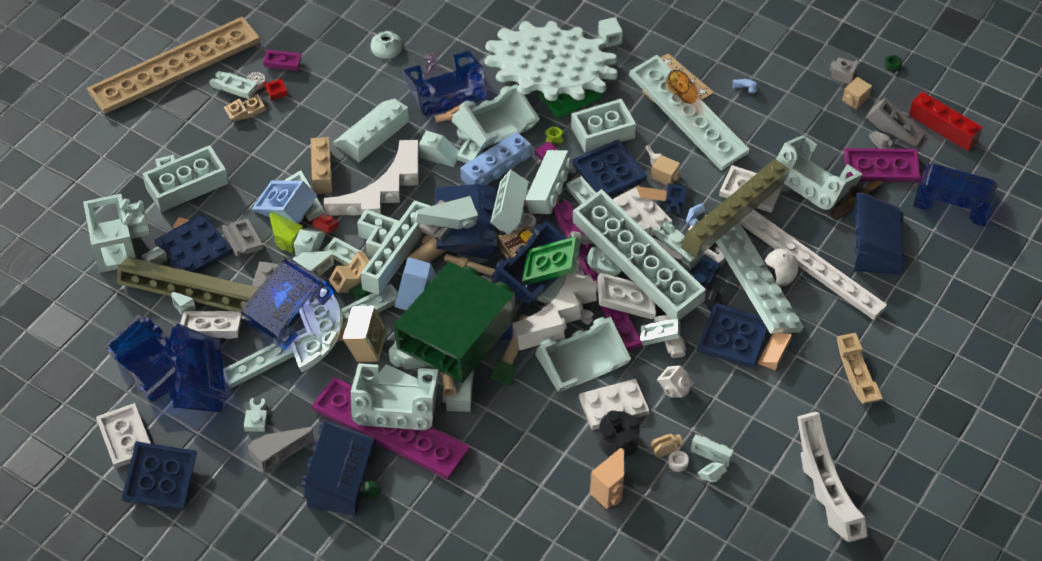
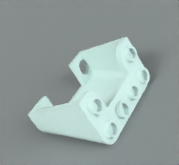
[451,84,540,148]
[776,135,863,210]
[535,317,631,392]
[351,364,438,430]

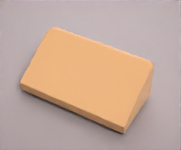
[758,333,792,371]

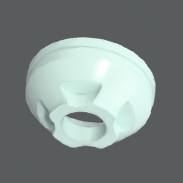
[371,31,403,59]

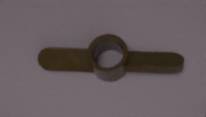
[830,180,883,220]

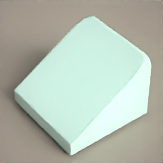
[141,247,168,264]
[171,292,196,316]

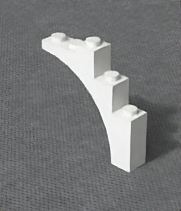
[324,140,419,216]
[512,260,598,350]
[797,412,868,542]

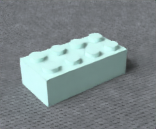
[142,145,228,212]

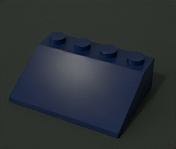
[435,184,497,260]

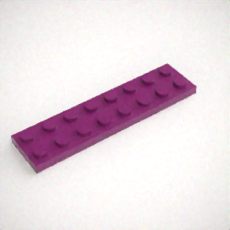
[311,377,470,481]

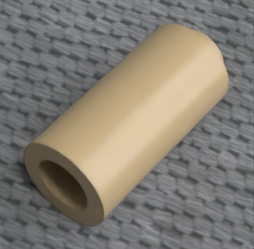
[406,237,445,263]

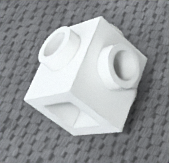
[657,366,694,398]

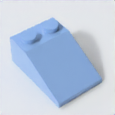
[252,181,317,224]

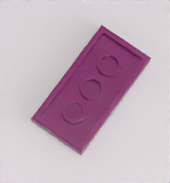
[844,148,921,182]

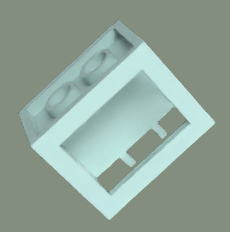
[83,194,150,273]

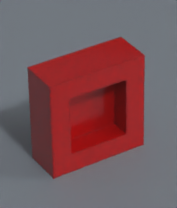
[265,79,288,100]
[312,214,339,233]

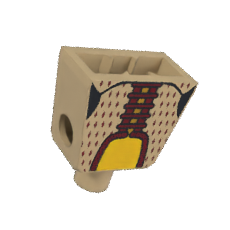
[497,226,533,259]

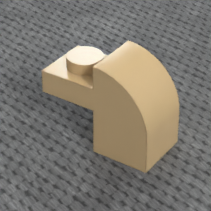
[329,251,369,293]

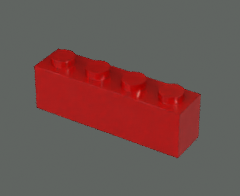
[909,91,983,151]

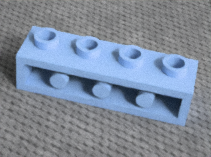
[461,132,531,186]

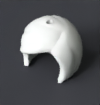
[765,249,799,287]

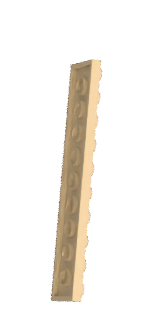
[87,17,260,114]

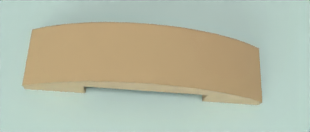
[837,333,883,404]

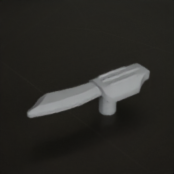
[869,131,892,149]

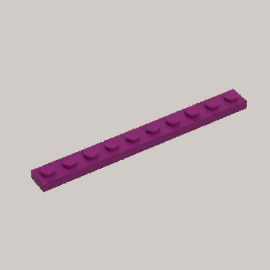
[552,201,642,352]

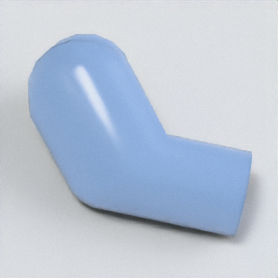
[733,79,758,93]
[686,204,705,226]

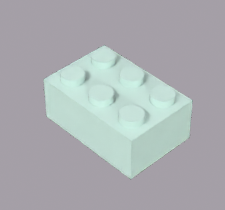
[571,99,636,153]

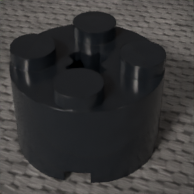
[598,410,640,458]

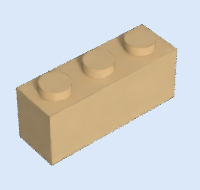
[311,137,332,194]

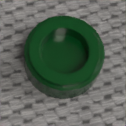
[884,55,902,72]
[360,481,381,499]

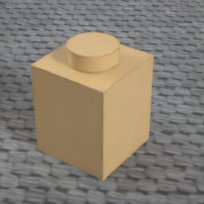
[842,77,872,109]
[651,155,681,186]

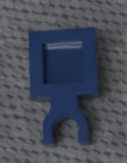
[665,183,686,217]

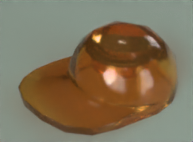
[665,70,698,104]

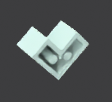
[357,209,399,258]

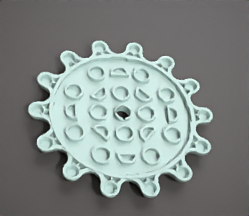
[485,21,618,101]

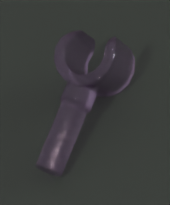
[423,52,437,75]

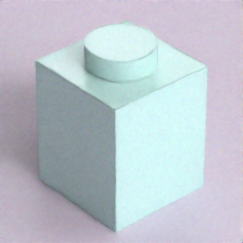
[599,17,622,47]

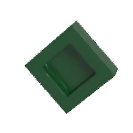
[349,283,372,302]
[491,360,517,386]

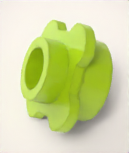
[545,127,563,144]

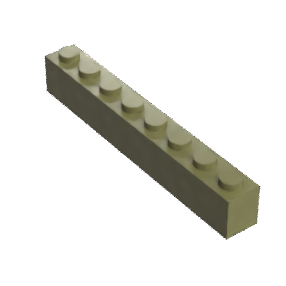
[681,159,789,259]
[117,257,271,318]

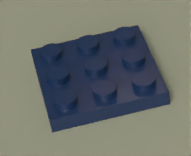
[572,139,647,197]
[154,213,233,273]
[697,303,768,368]
[121,441,197,511]

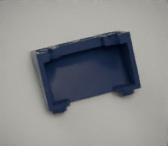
[852,193,906,274]

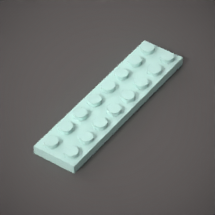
[629,55,750,170]
[716,222,804,334]

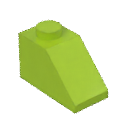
[269,212,303,253]

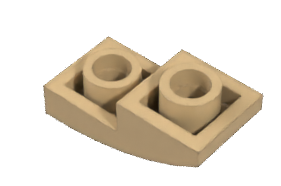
[224,94,267,121]

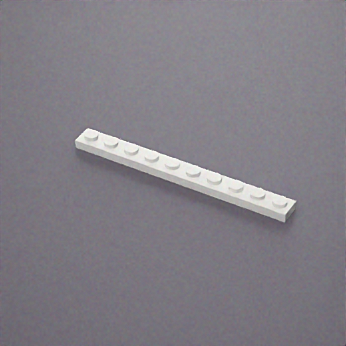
[740,210,887,320]

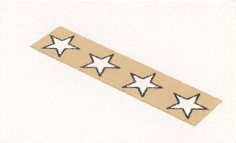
[661,54,713,99]

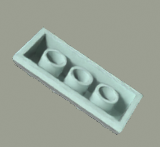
[333,99,409,162]

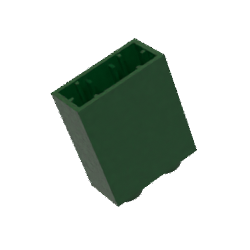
[394,262,516,383]

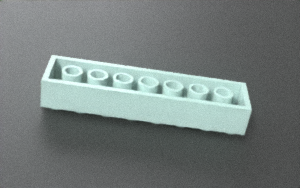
[573,189,706,320]

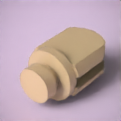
[650,434,683,458]

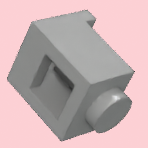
[830,57,859,84]

